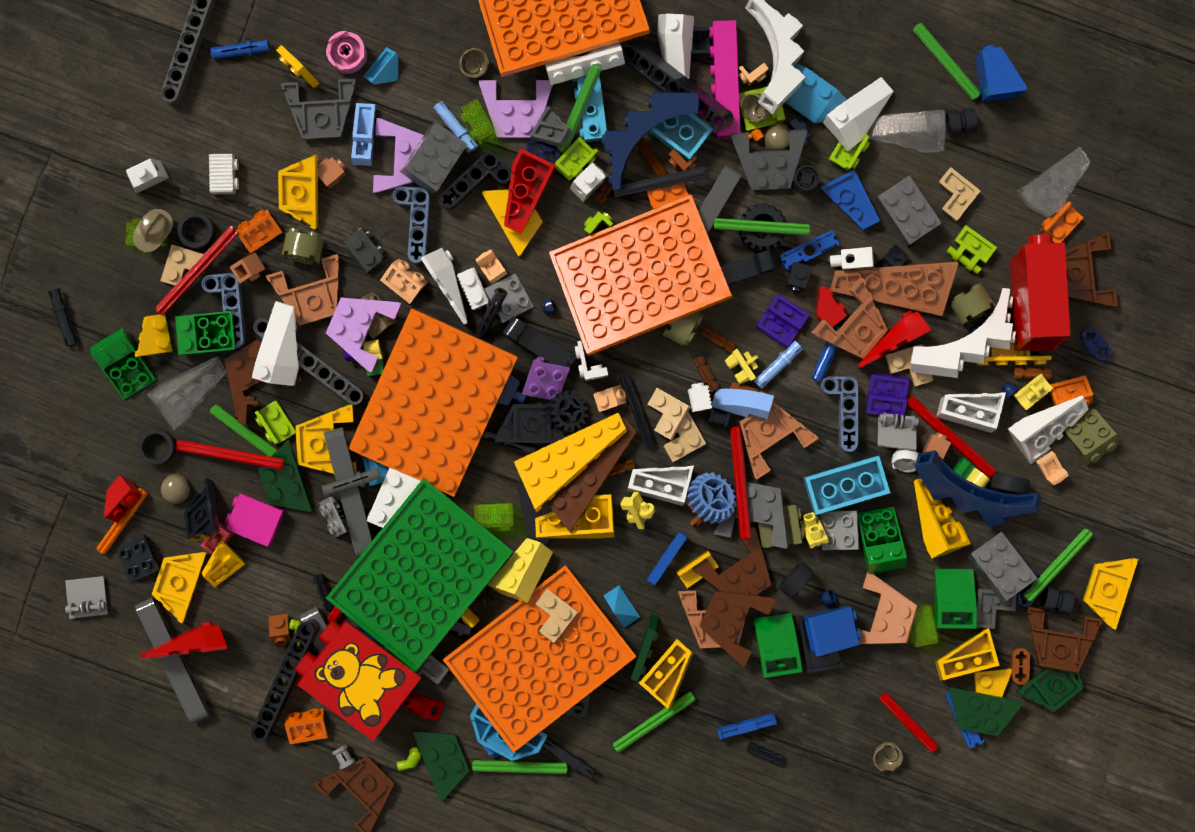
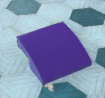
[755,294,810,349]
[866,373,910,418]

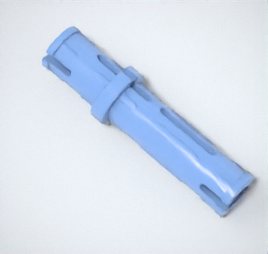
[433,101,478,153]
[754,341,803,389]

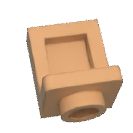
[738,63,769,86]
[476,250,507,284]
[593,385,627,412]
[1036,451,1069,485]

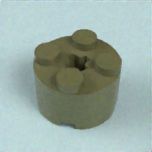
[281,228,324,265]
[951,283,996,326]
[663,311,704,346]

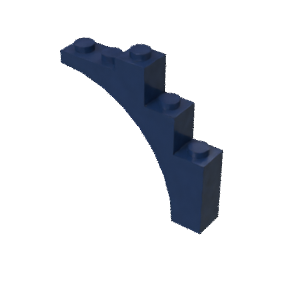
[602,92,701,190]
[914,450,1041,527]

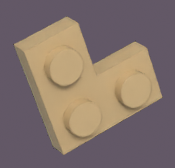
[938,167,980,221]
[161,245,205,285]
[885,344,933,386]
[648,388,691,440]
[663,412,706,462]
[535,589,578,643]

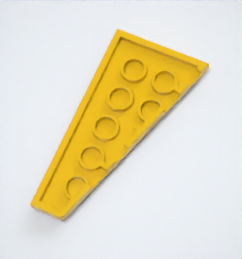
[514,413,627,512]

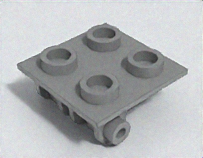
[484,274,534,323]
[877,412,918,450]
[319,496,349,537]
[820,510,859,550]
[65,576,108,619]

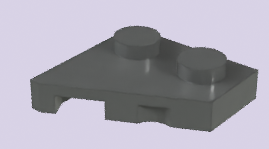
[530,106,572,147]

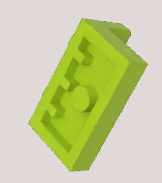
[255,400,296,445]

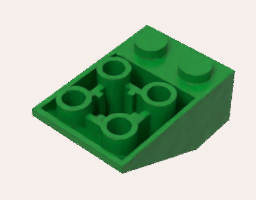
[175,311,236,356]
[90,328,156,400]
[857,507,907,574]
[934,569,977,629]
[754,613,802,678]

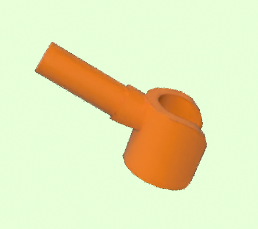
[749,129,764,142]

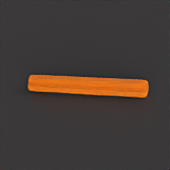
[97,488,148,554]

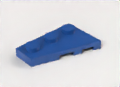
[820,170,880,230]

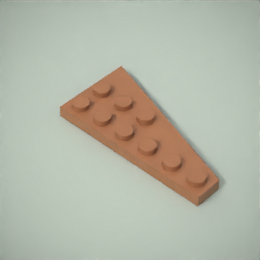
[830,262,958,316]

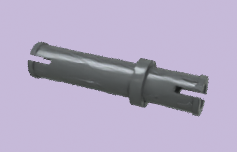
[322,467,381,497]

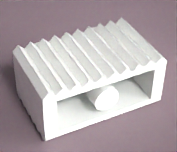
[209,154,239,195]
[457,267,489,311]
[688,382,712,412]

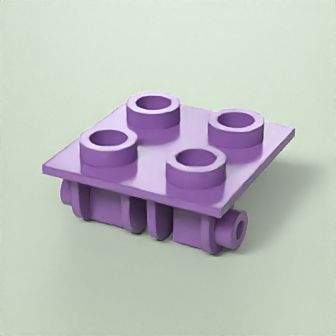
[522,357,570,400]

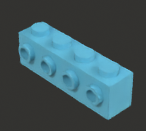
[573,75,607,143]

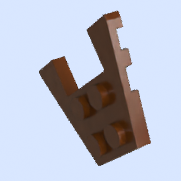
[1065,232,1118,307]
[224,340,303,411]
[692,527,771,595]
[699,590,776,667]
[1026,607,1103,674]
[313,755,395,832]

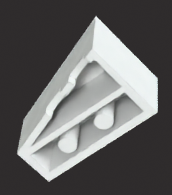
[936,392,1006,433]
[627,466,694,506]
[367,468,420,528]

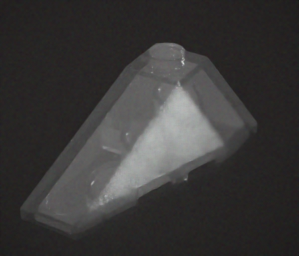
[867,110,946,153]
[1017,146,1091,217]
[147,357,227,430]

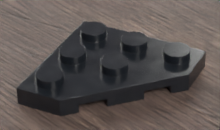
[517,479,553,545]

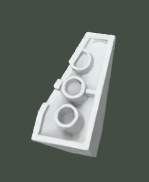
[657,14,694,88]
[823,77,893,151]
[421,248,468,326]
[252,301,299,386]

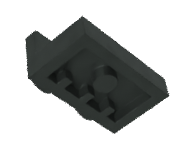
[344,227,385,273]

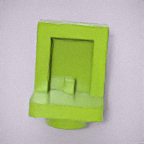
[584,211,613,236]

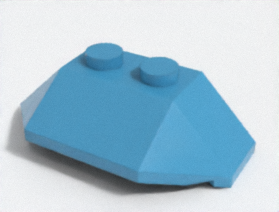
[784,63,847,124]
[470,704,547,761]

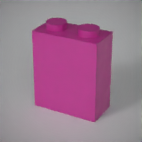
[225,493,286,547]

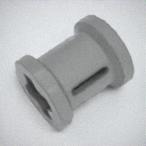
[331,744,356,770]

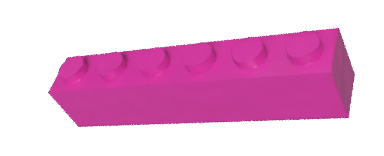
[709,20,740,139]

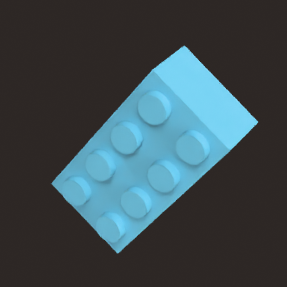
[803,456,890,515]

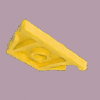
[278,155,318,229]
[482,190,543,257]
[152,552,207,623]
[1083,558,1138,630]

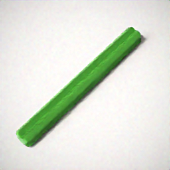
[913,23,981,100]
[557,64,602,153]
[714,218,810,235]
[210,405,277,457]
[1023,529,1093,602]
[613,692,696,752]
[472,760,568,774]

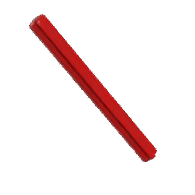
[155,226,238,315]
[906,396,996,478]
[730,426,751,540]
[175,440,285,470]

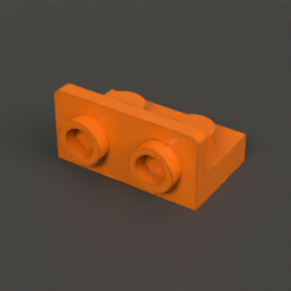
[646,183,689,210]
[1040,201,1084,243]
[237,209,282,253]
[1050,375,1093,406]
[285,708,328,744]

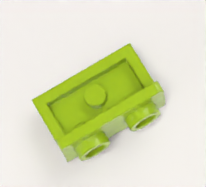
[828,134,870,171]
[554,137,599,181]

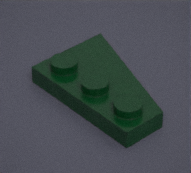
[631,614,659,681]

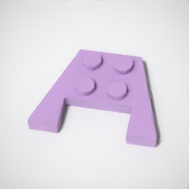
[479,80,553,139]
[373,118,423,193]
[326,298,402,373]

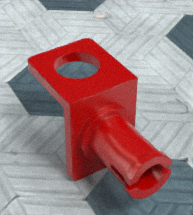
[401,691,444,720]

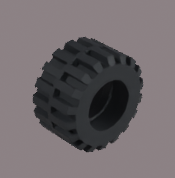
[738,203,786,252]

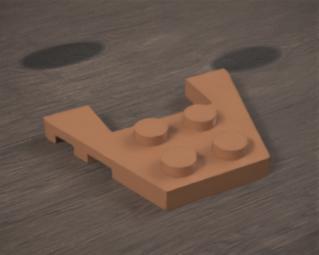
[266,254,339,326]
[811,278,888,358]
[739,402,819,480]
[858,572,918,644]
[678,590,745,648]

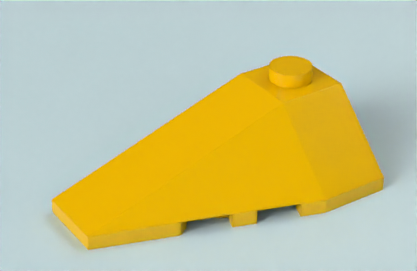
[914,479,971,558]
[535,495,615,539]

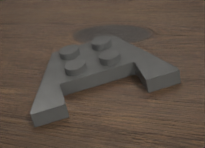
[281,78,356,140]
[731,129,807,190]
[714,482,788,549]

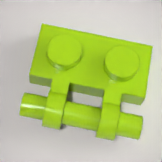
[946,225,997,274]

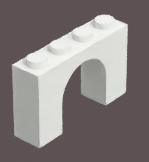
[545,42,625,85]

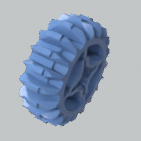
[687,472,737,524]

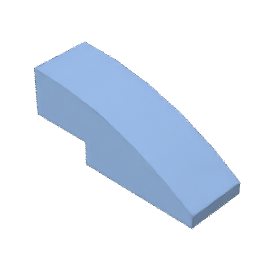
[351,103,376,166]
[711,389,774,419]

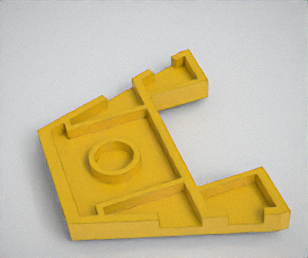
[295,404,357,474]

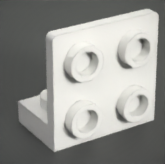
[575,341,608,381]

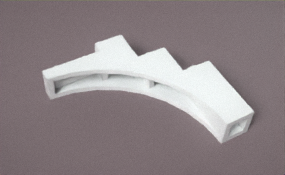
[745,0,805,114]
[911,288,1016,378]

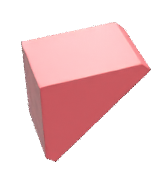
[201,522,234,554]

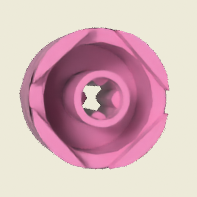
[326,31,367,74]

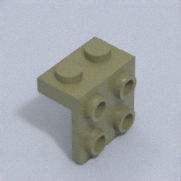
[1064,409,1119,466]
[758,504,804,548]

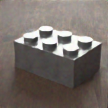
[400,122,467,194]
[874,175,941,247]
[967,532,1037,604]

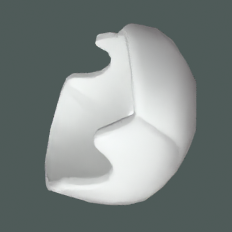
[891,449,919,473]

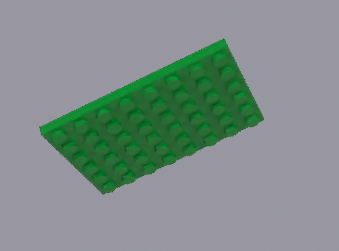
[326,478,514,672]

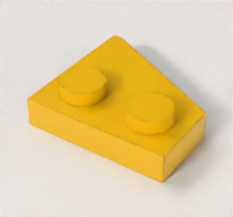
[276,45,320,89]
[135,315,172,357]
[202,540,245,587]
[973,668,1012,697]

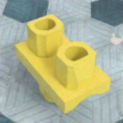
[725,349,759,384]
[1013,374,1053,410]
[621,491,655,529]
[800,512,829,548]

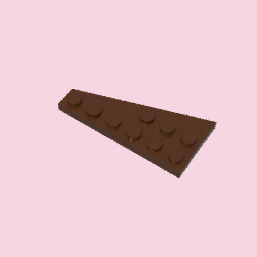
[545,418,637,533]

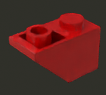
[815,286,847,327]
[104,475,143,523]

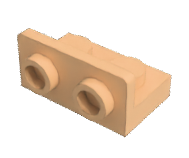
[380,259,428,304]

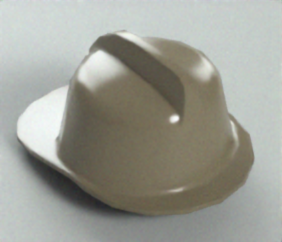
[133,209,173,252]

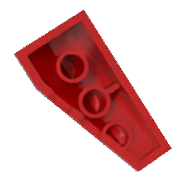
[504,148,556,234]
[856,310,931,368]
[140,621,227,658]

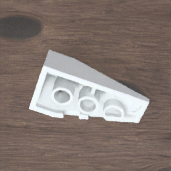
[1008,396,1088,464]

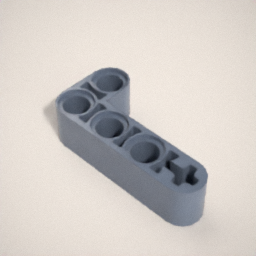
[393,187,431,264]
[202,273,246,349]
[820,377,858,452]

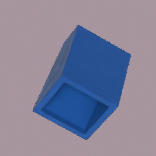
[975,45,1027,102]
[803,606,861,657]

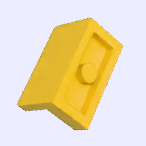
[676,551,719,588]

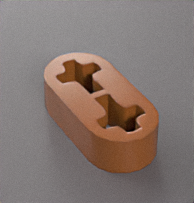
[1010,647,1030,685]

